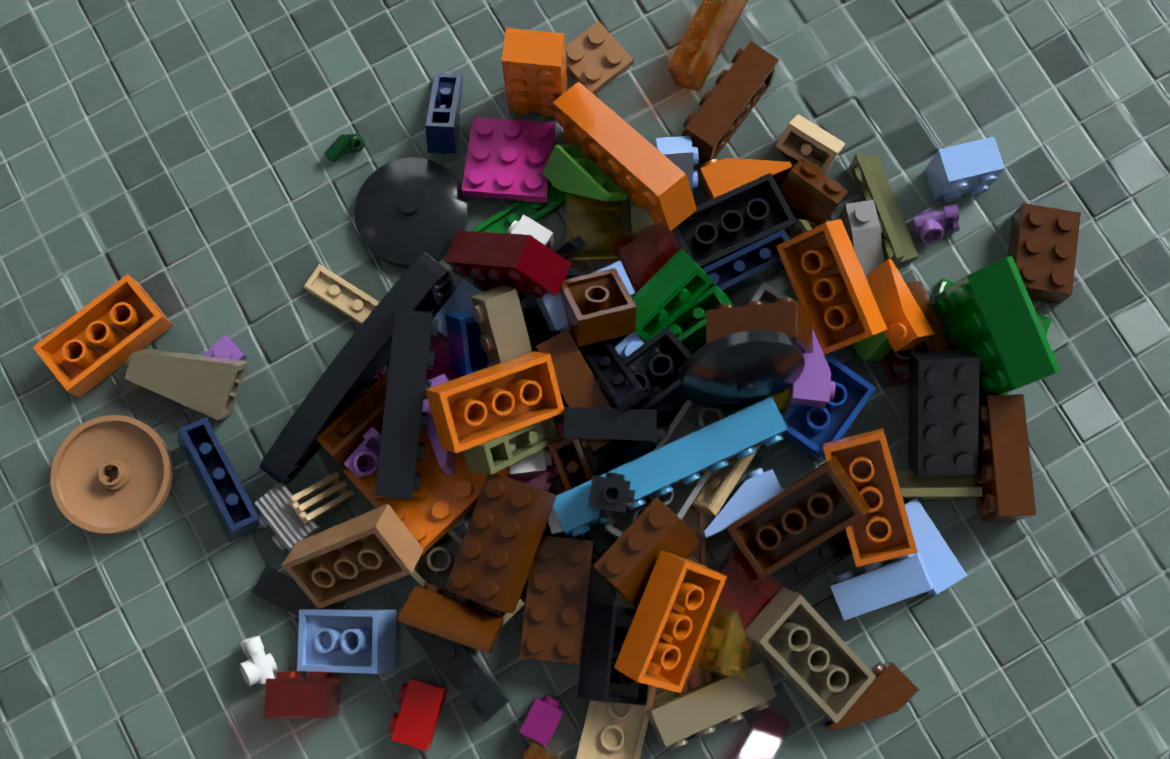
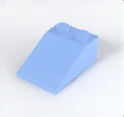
[297,609,397,674]

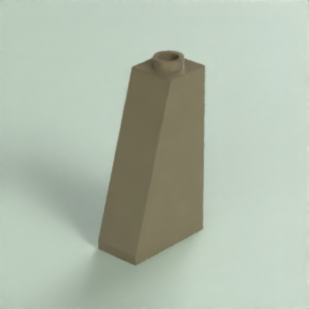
[124,349,249,420]

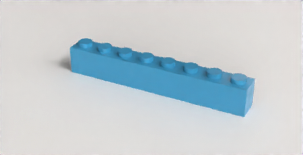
[553,396,788,537]

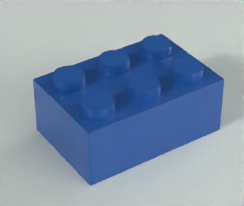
[781,354,877,464]

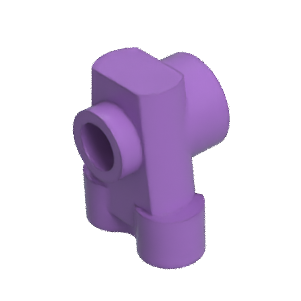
[913,204,959,244]
[343,427,381,479]

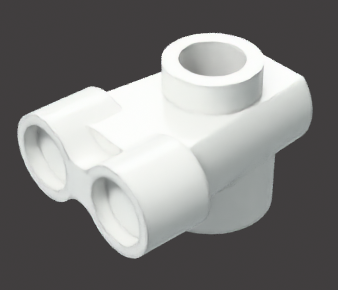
[240,636,277,686]

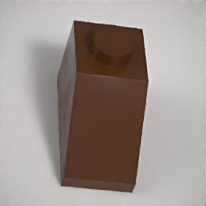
[547,438,593,492]

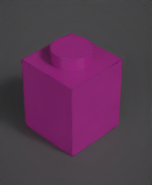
[520,695,564,746]

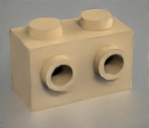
[775,114,846,175]

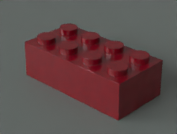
[444,230,571,297]

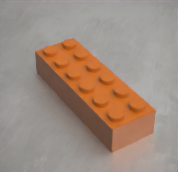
[552,82,697,231]

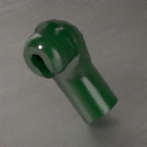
[324,134,365,163]

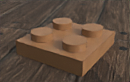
[566,21,634,95]

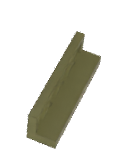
[849,152,918,266]
[895,470,983,501]

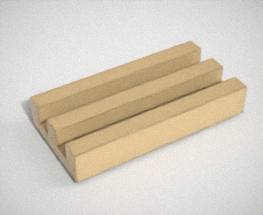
[288,471,354,525]

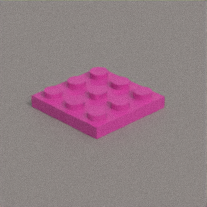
[462,117,556,203]

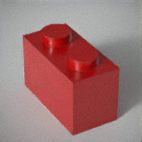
[389,678,448,751]

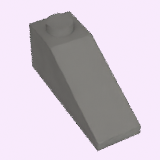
[839,199,884,287]

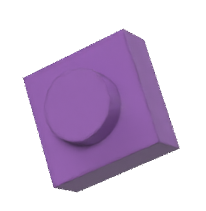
[204,335,247,360]

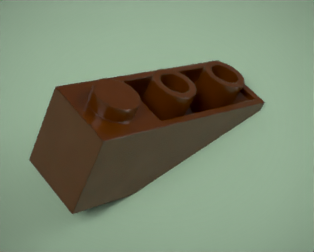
[823,662,919,731]

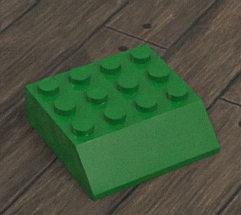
[934,256,1061,401]

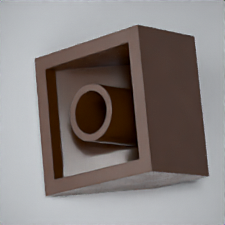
[560,268,636,347]

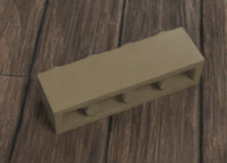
[471,285,533,368]
[645,661,777,750]

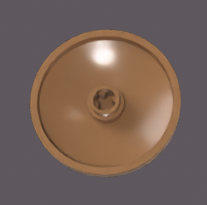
[50,415,173,534]

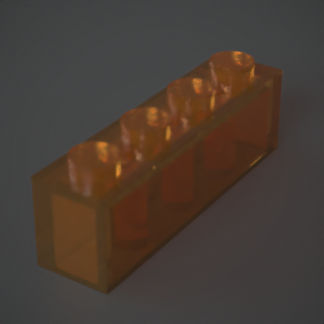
[667,0,749,92]

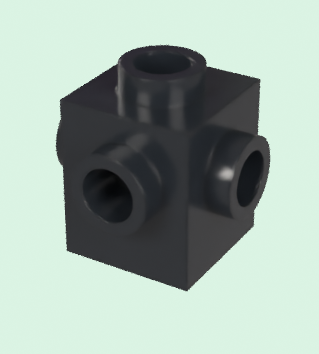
[588,473,635,520]

